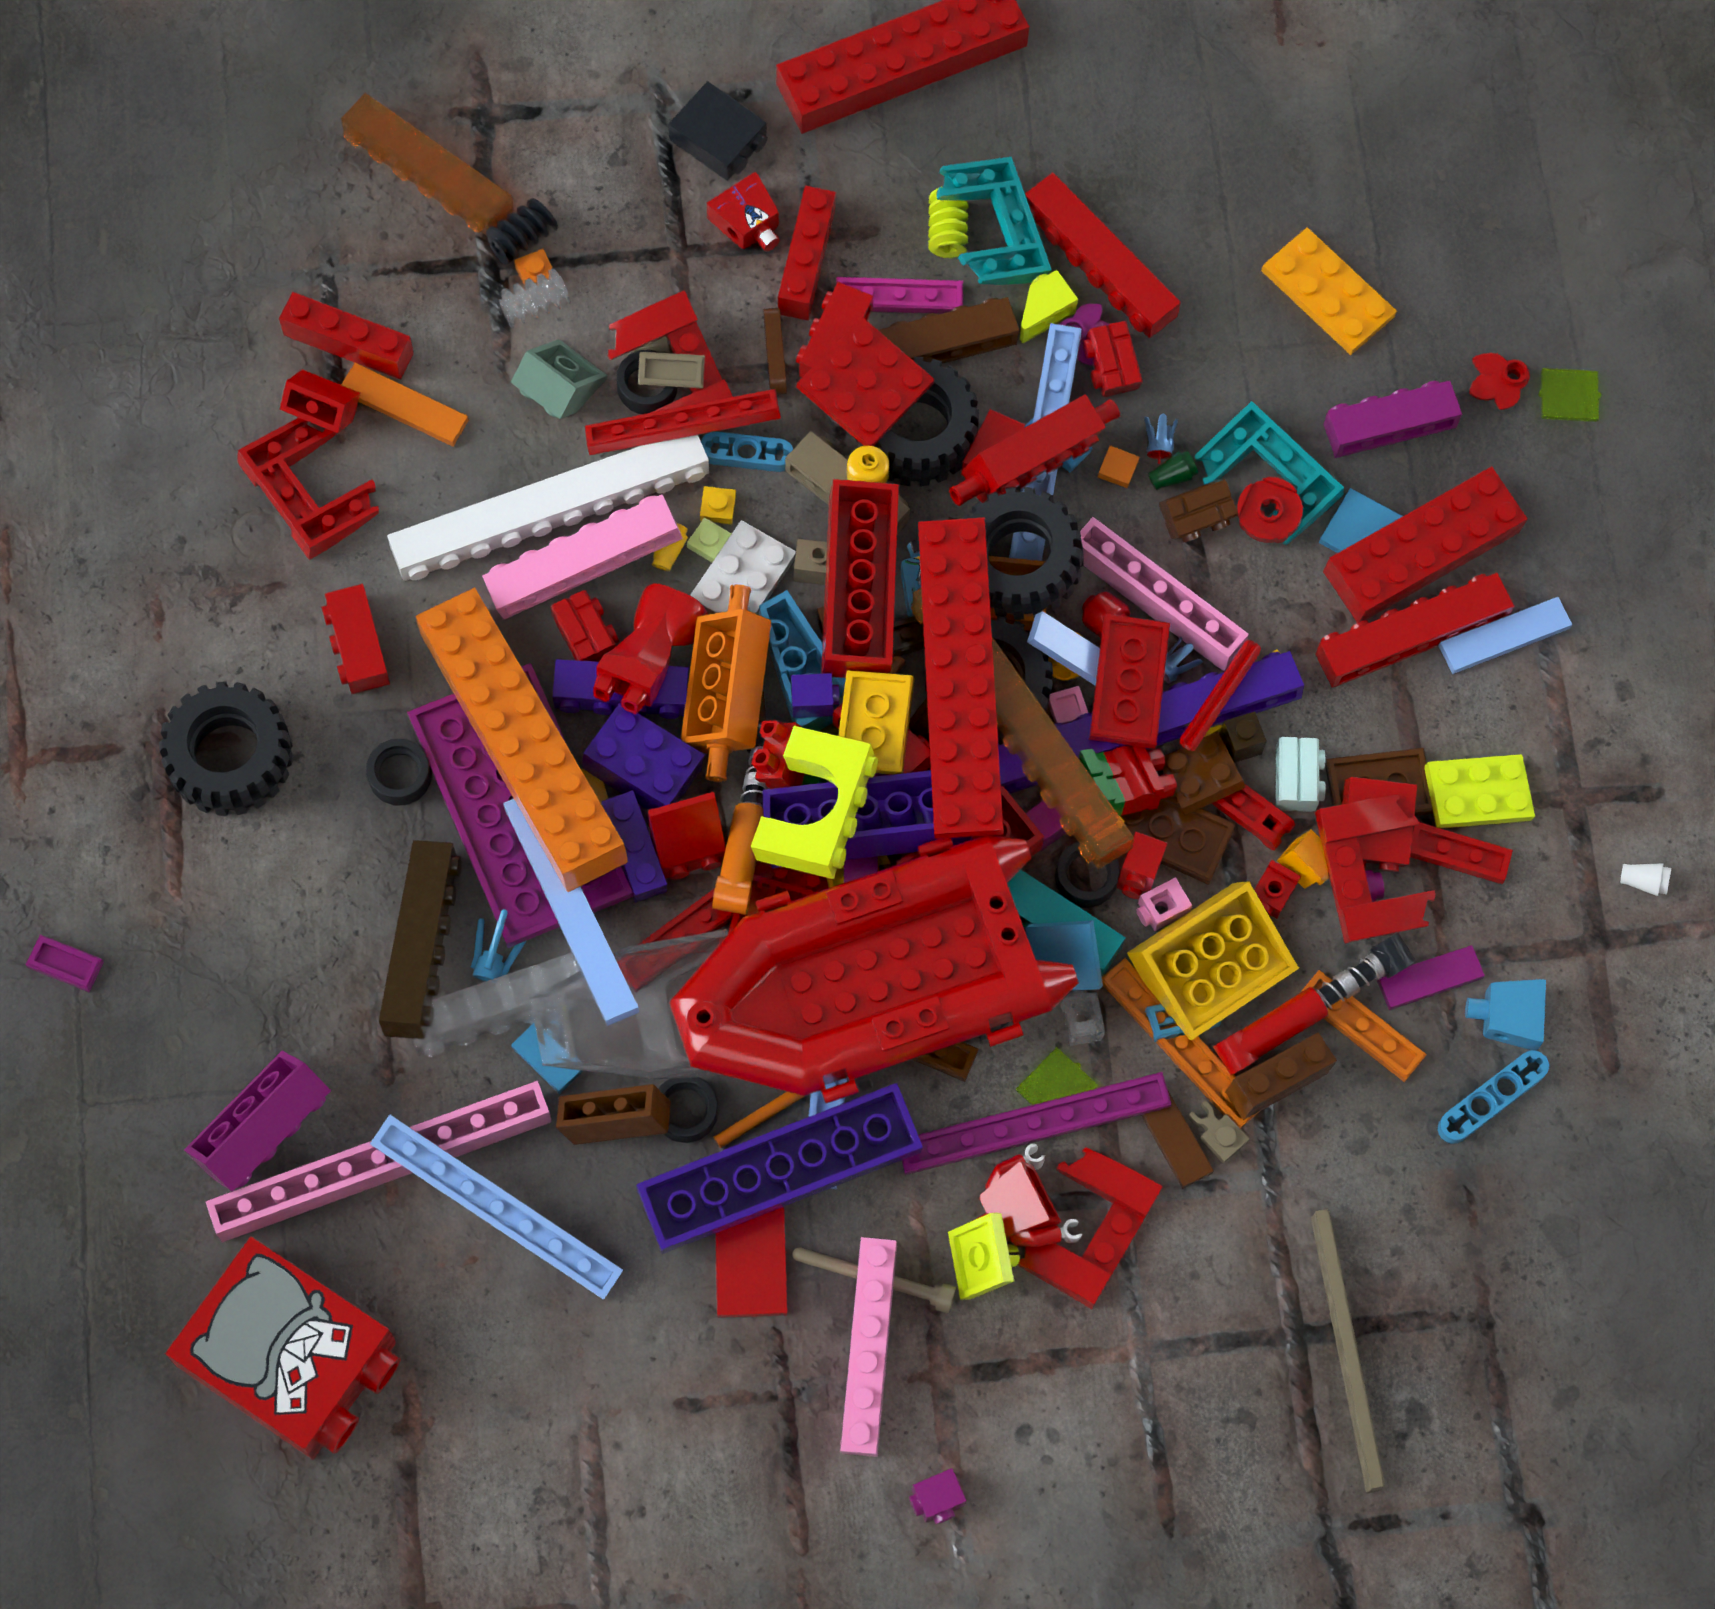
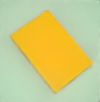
[838,670,915,775]

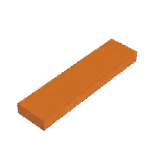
[341,363,469,447]
[1301,970,1427,1082]

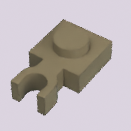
[1188,1100,1250,1164]

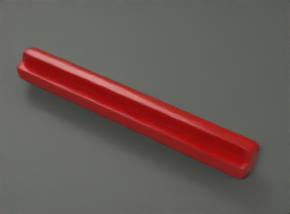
[1180,640,1261,751]

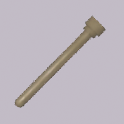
[792,1247,957,1314]

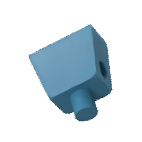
[1465,979,1546,1051]

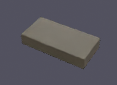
[638,352,705,388]

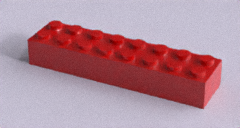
[776,0,1030,134]

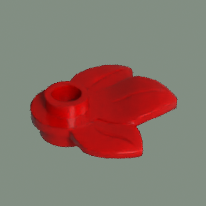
[1469,353,1530,410]

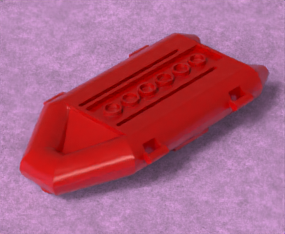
[669,835,1078,1104]

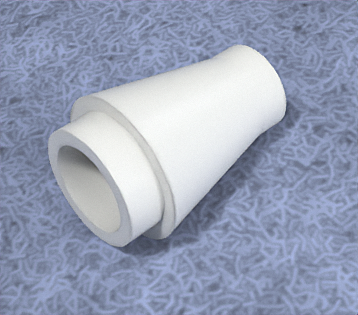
[1620,863,1671,896]

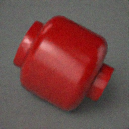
[1082,591,1130,638]

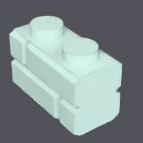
[1276,737,1325,812]

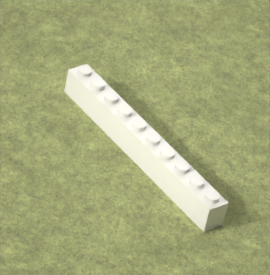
[387,435,709,582]

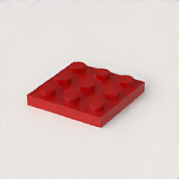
[796,316,935,446]

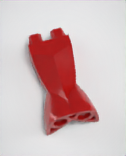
[593,583,708,715]

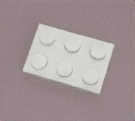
[690,520,796,614]

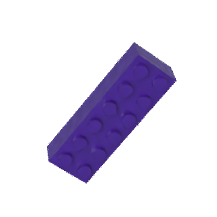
[763,770,973,868]

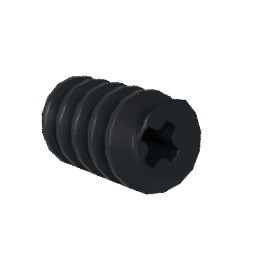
[486,198,558,265]

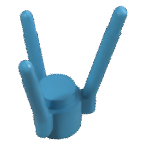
[471,909,526,984]

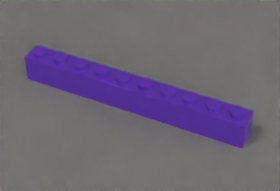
[998,651,1304,794]

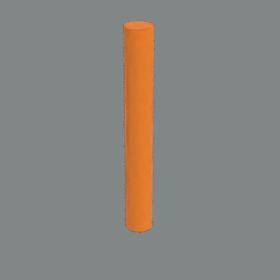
[714,1092,805,1148]

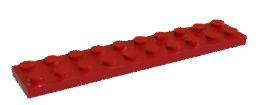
[918,517,1004,839]

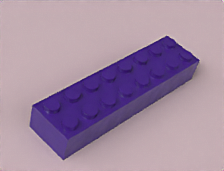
[636,1083,923,1254]

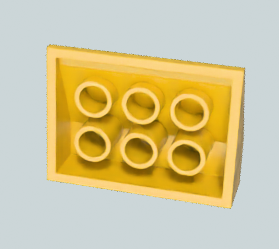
[1127,881,1299,1040]

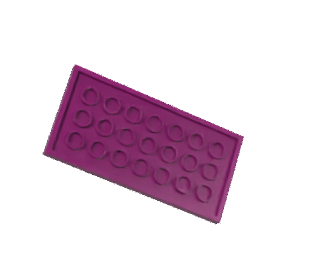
[407,663,633,948]

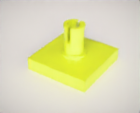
[948,1213,1020,1300]

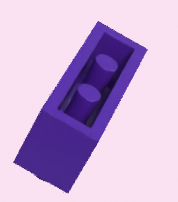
[601,791,667,903]

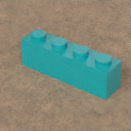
[1007,870,1126,977]

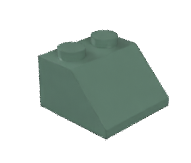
[511,339,608,419]

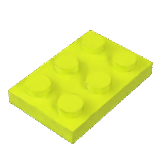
[1424,754,1535,828]

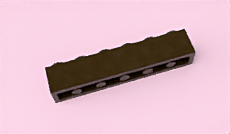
[379,840,462,1039]

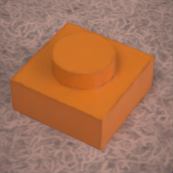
[514,249,556,292]

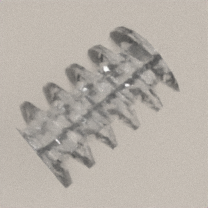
[499,269,571,329]

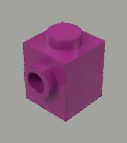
[909,1468,966,1525]

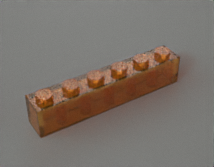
[341,93,514,235]

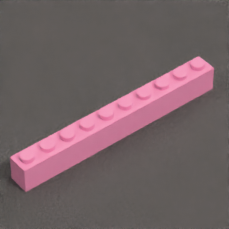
[205,1081,552,1243]

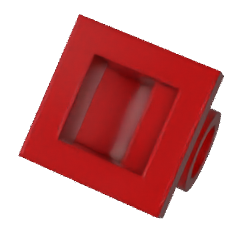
[1254,860,1301,919]

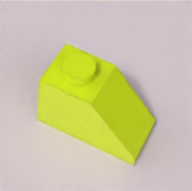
[1019,270,1078,344]

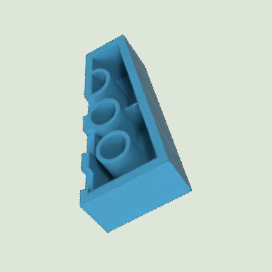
[759,590,846,731]

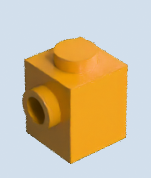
[1277,829,1330,889]

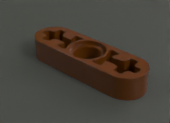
[763,308,787,395]

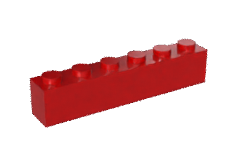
[1025,172,1181,339]
[1315,573,1514,688]

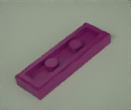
[1376,945,1485,1010]

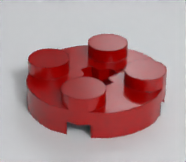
[1237,477,1303,543]

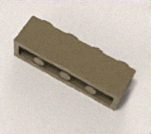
[785,431,910,534]

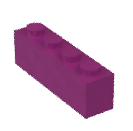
[1323,380,1462,458]

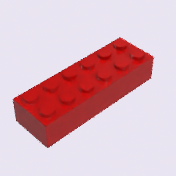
[1323,466,1528,623]
[821,479,899,678]

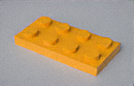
[1261,227,1397,355]

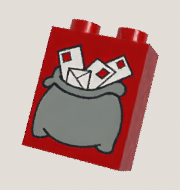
[165,1236,401,1460]

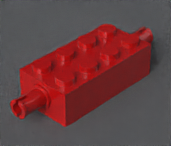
[949,394,1120,506]

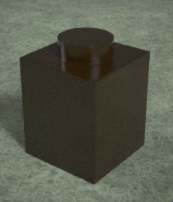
[1219,711,1267,763]

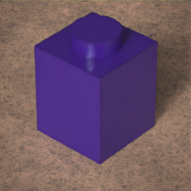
[791,673,839,718]

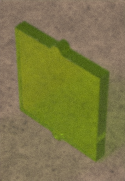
[1538,368,1602,422]
[1016,1047,1098,1105]

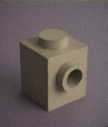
[794,539,827,585]

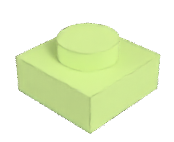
[687,517,732,562]

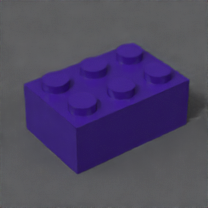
[582,702,704,810]

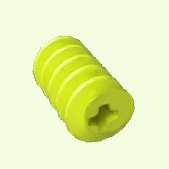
[928,187,968,258]

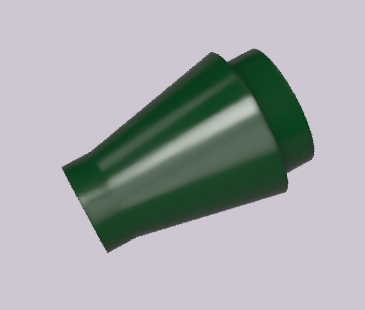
[1148,451,1198,491]

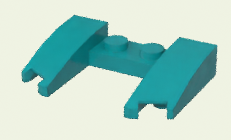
[936,156,1052,285]
[1194,401,1344,545]

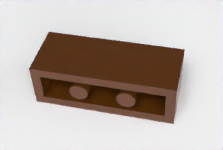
[1225,1032,1337,1120]
[556,1084,671,1145]

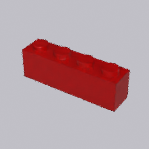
[778,186,836,321]
[279,292,414,380]

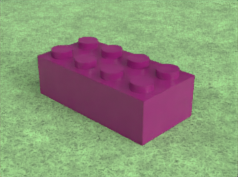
[184,1050,331,1192]

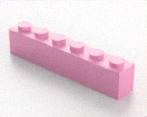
[483,494,683,620]
[1080,517,1249,672]
[840,1237,897,1457]

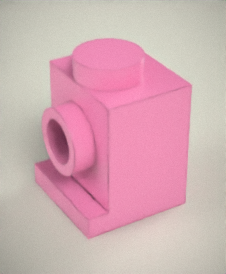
[1136,877,1192,932]

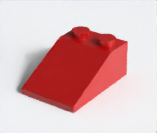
[648,792,726,880]

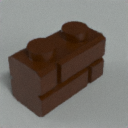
[1159,479,1238,543]

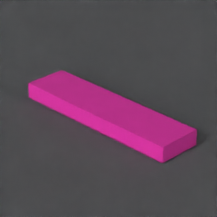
[836,277,963,314]

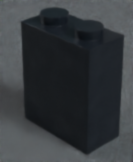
[668,81,768,181]

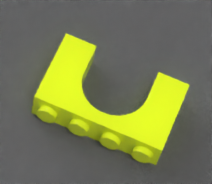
[751,726,878,879]

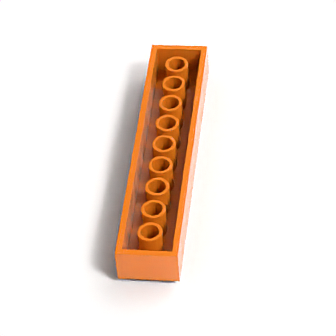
[415,587,628,893]

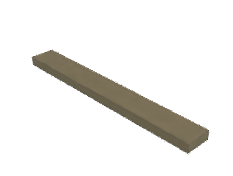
[1311,1209,1385,1493]

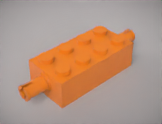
[681,584,771,782]

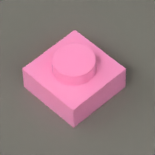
[1048,686,1088,725]

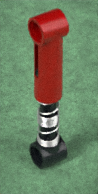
[1213,932,1416,1076]

